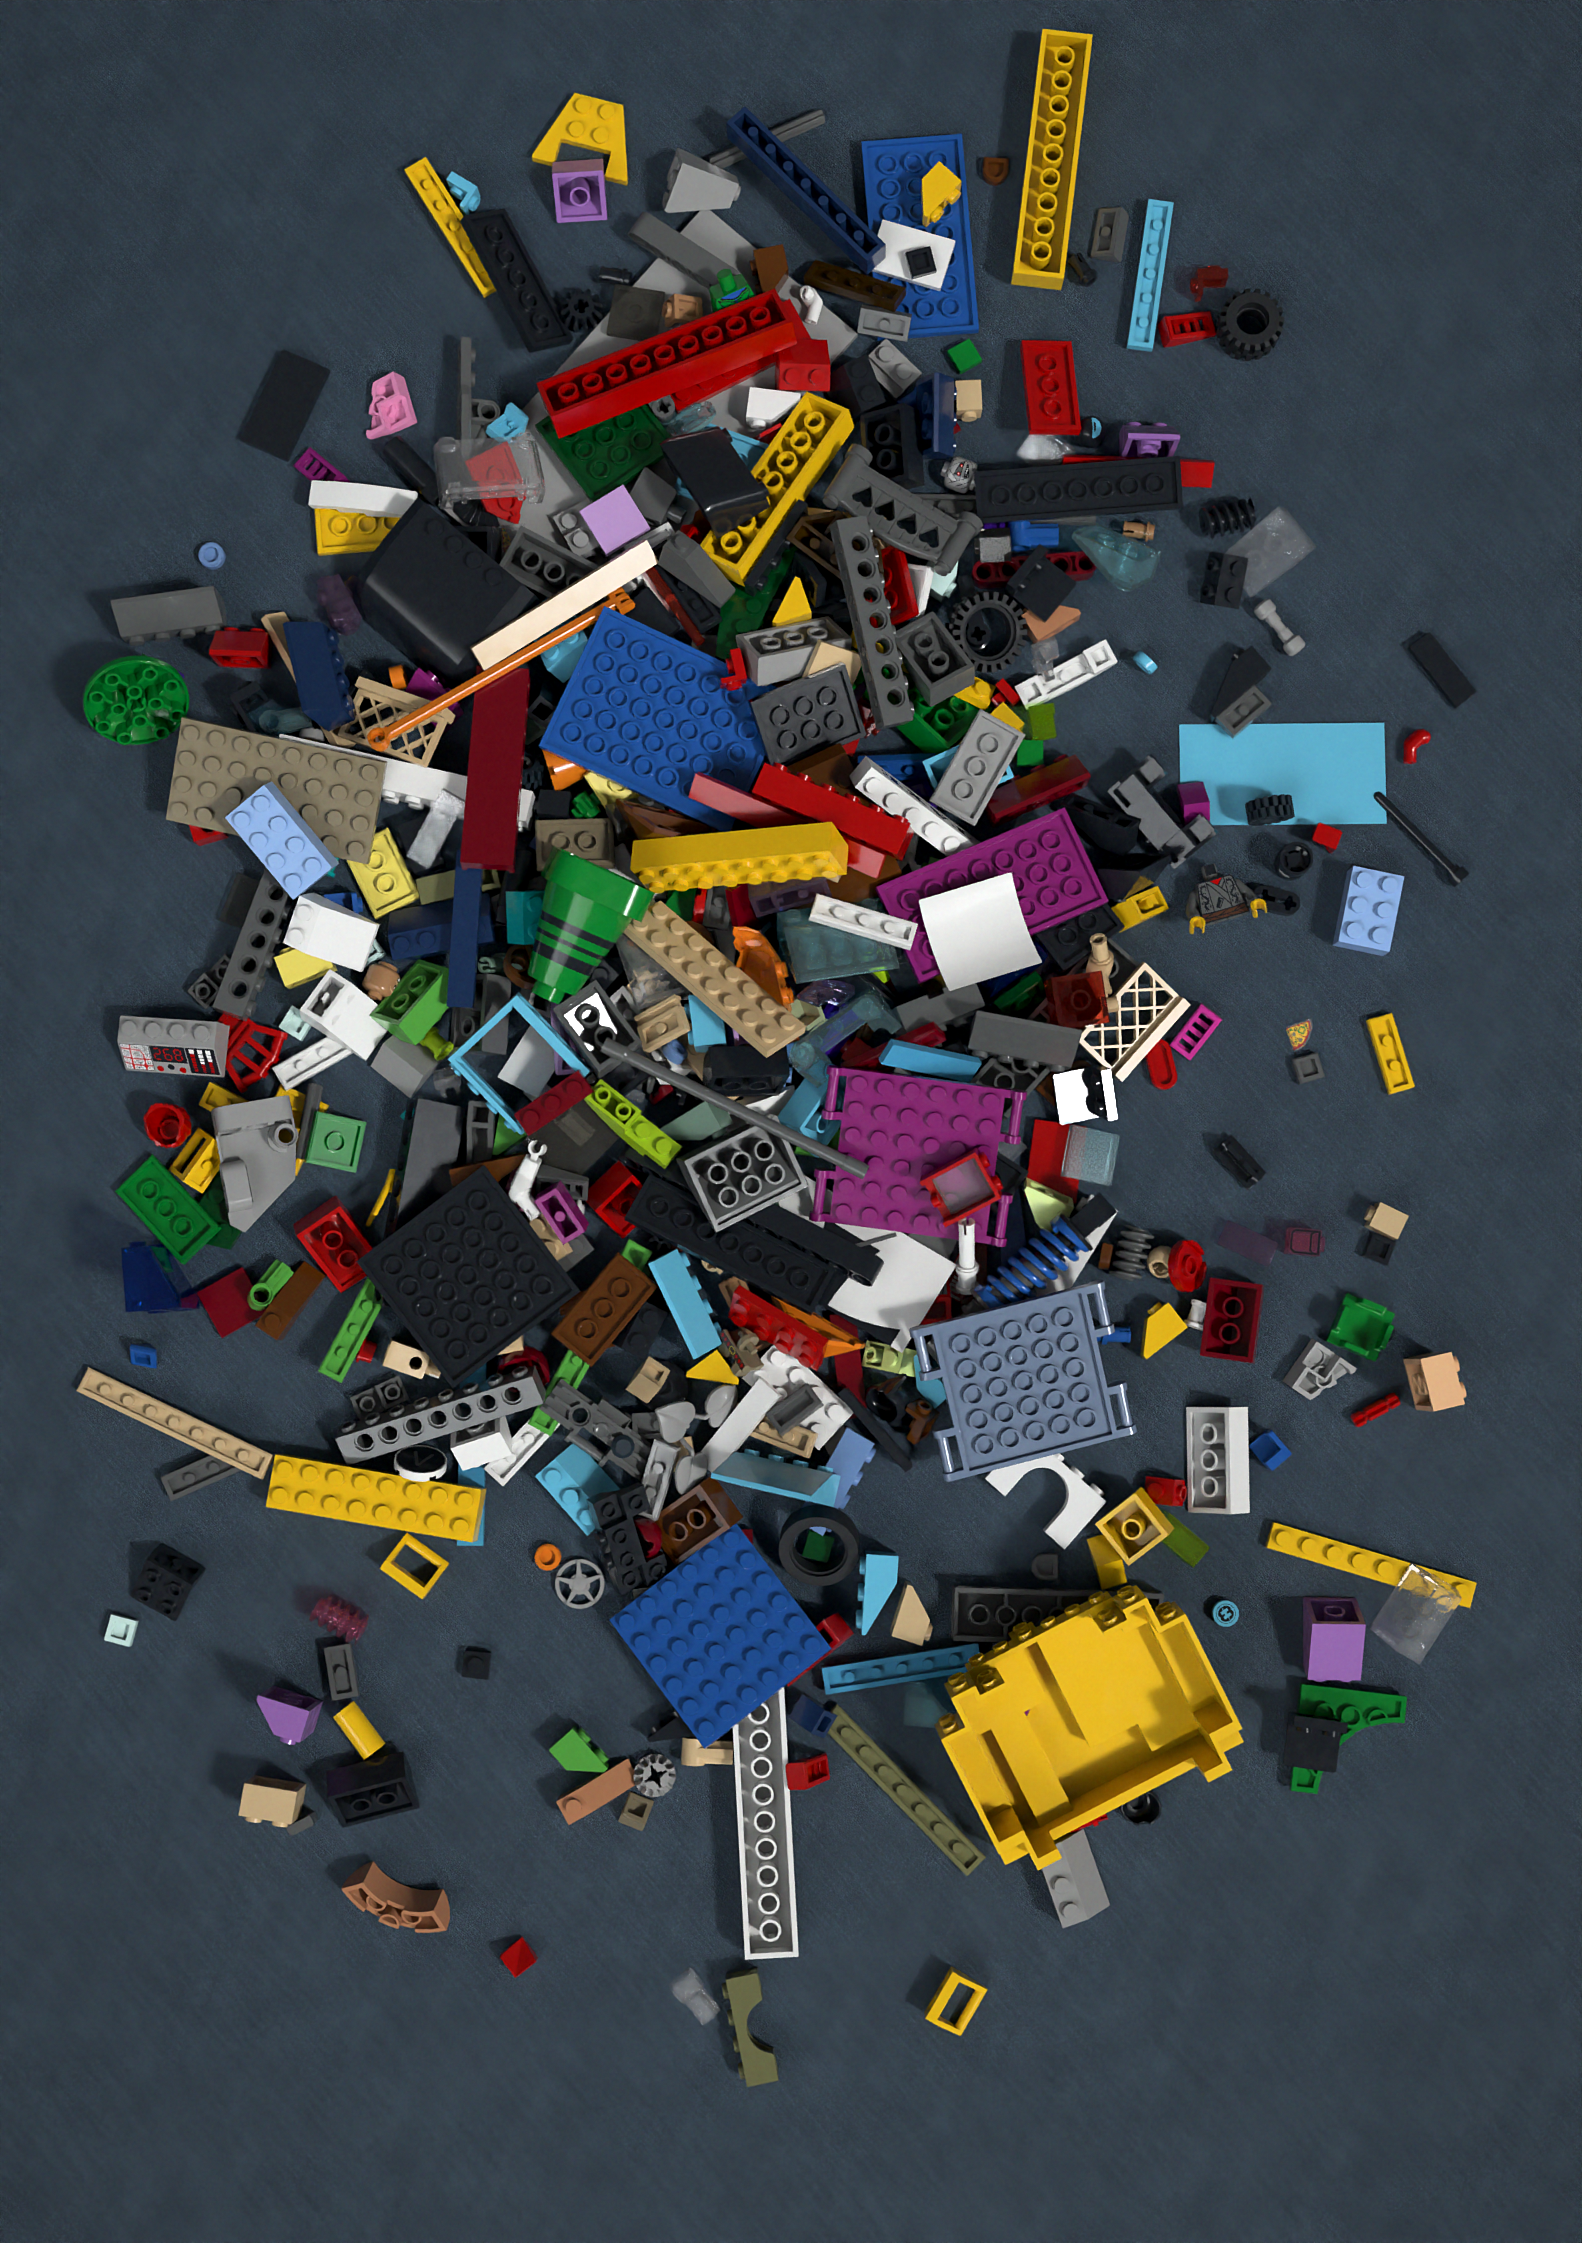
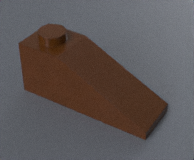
[449,1151,529,1188]
[255,1261,326,1341]

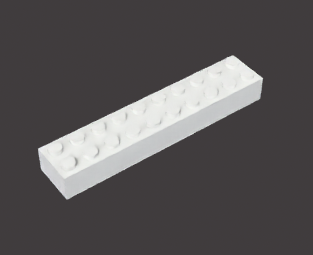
[279,734,536,833]
[733,1687,799,1960]

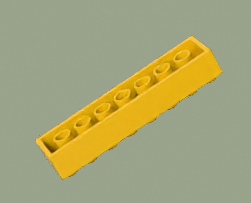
[700,391,854,587]
[630,822,848,893]
[266,1454,487,1542]

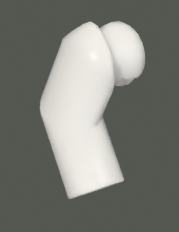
[799,285,823,325]

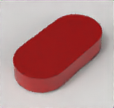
[1145,1039,1177,1090]

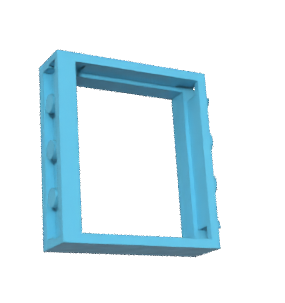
[448,992,591,1135]

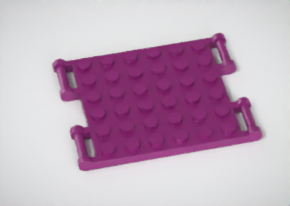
[809,1065,1027,1247]

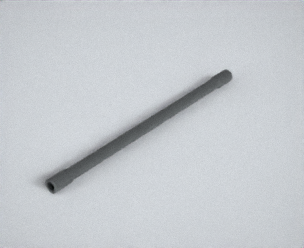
[600,1037,869,1179]

